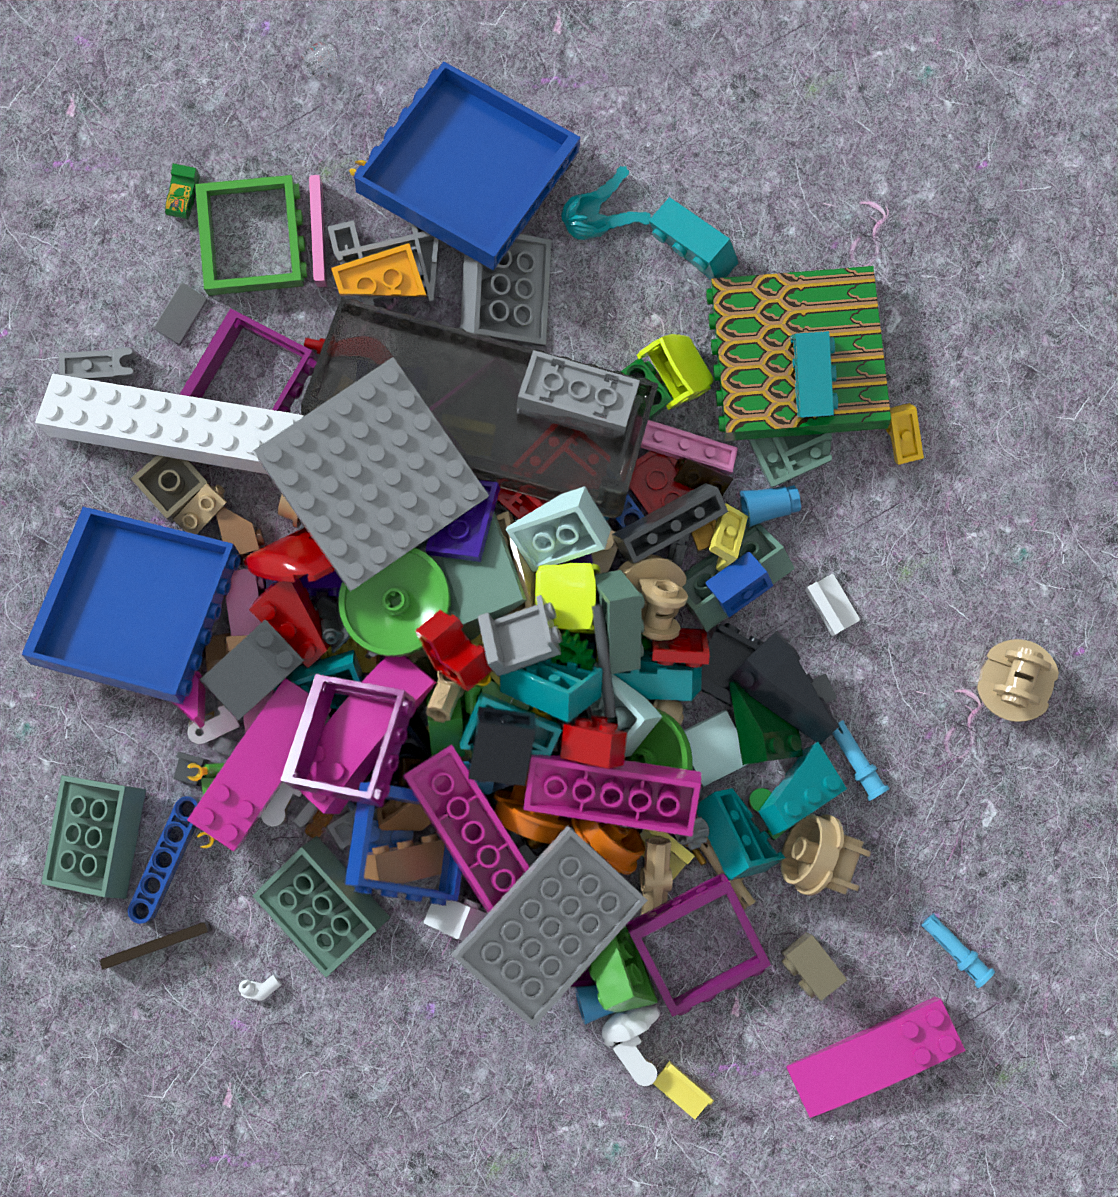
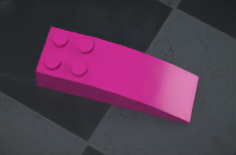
[299,656,436,814]
[187,678,332,852]
[403,745,530,913]
[523,755,702,837]
[786,996,965,1118]

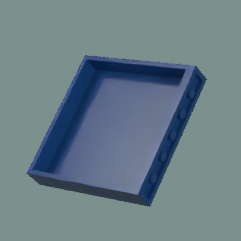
[354,61,581,270]
[21,507,241,705]

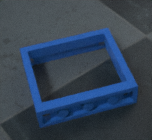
[345,782,462,906]

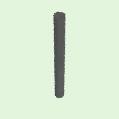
[592,604,616,718]

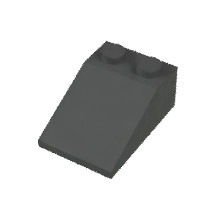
[200,619,304,721]

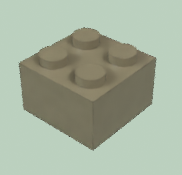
[130,455,211,523]
[781,932,847,1001]

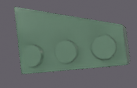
[595,570,644,674]

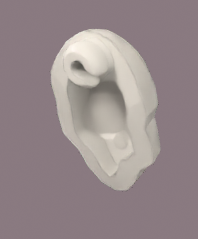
[602,1005,660,1046]

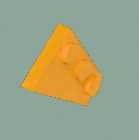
[331,243,426,297]

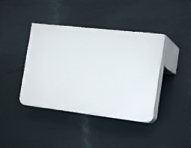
[805,574,860,636]

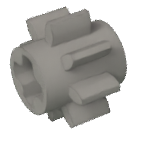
[675,817,709,850]

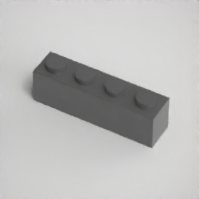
[612,483,728,564]

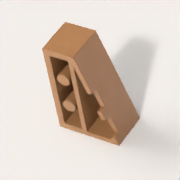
[364,834,445,884]

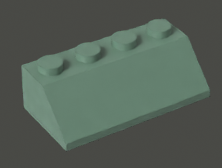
[683,523,795,632]

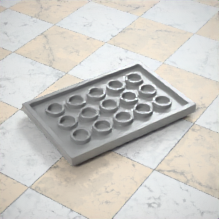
[451,826,648,1028]

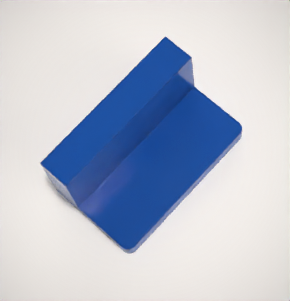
[706,552,773,618]

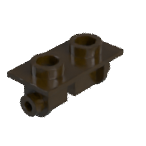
[673,458,733,496]

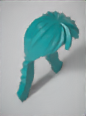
[561,166,651,240]

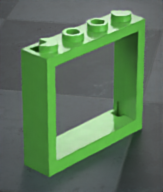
[195,175,308,296]

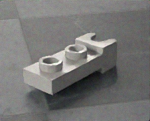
[59,348,137,380]

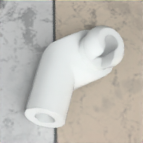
[239,974,282,1001]

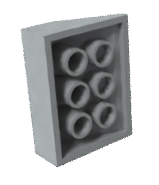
[460,234,551,346]

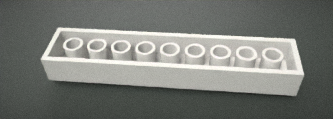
[35,374,304,474]

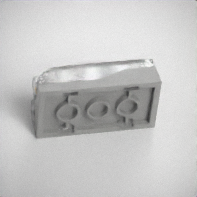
[516,350,640,438]

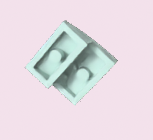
[684,709,748,787]

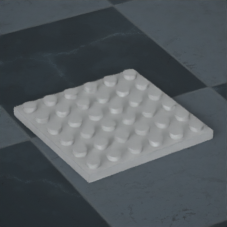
[253,357,489,592]

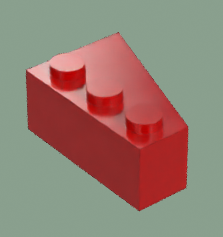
[249,579,330,668]

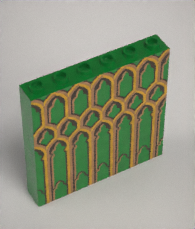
[706,266,891,441]

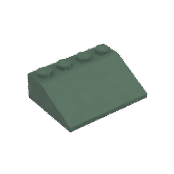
[415,512,527,641]
[41,775,146,899]
[253,836,391,978]

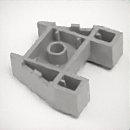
[328,220,440,320]

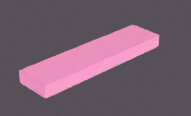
[309,175,327,287]
[628,416,738,475]

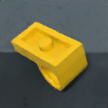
[885,403,924,465]

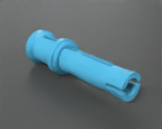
[832,720,890,801]
[921,913,995,988]

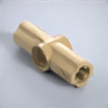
[426,672,465,723]
[640,836,672,915]

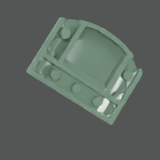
[748,433,832,488]

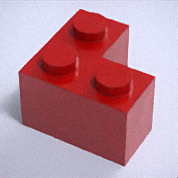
[415,610,492,691]
[560,716,627,769]

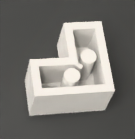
[424,895,488,941]

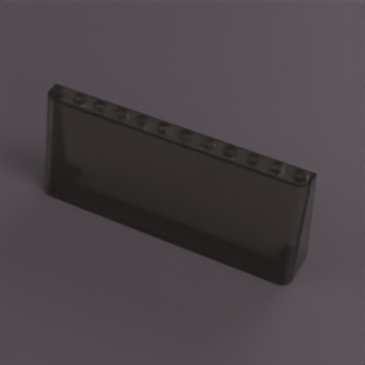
[301,297,659,518]

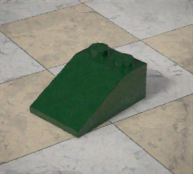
[729,682,803,765]

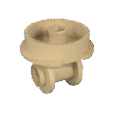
[618,554,688,641]
[977,639,1059,722]
[781,814,871,896]

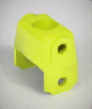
[637,334,714,410]
[535,563,600,634]

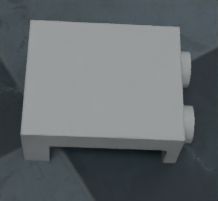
[478,595,562,676]

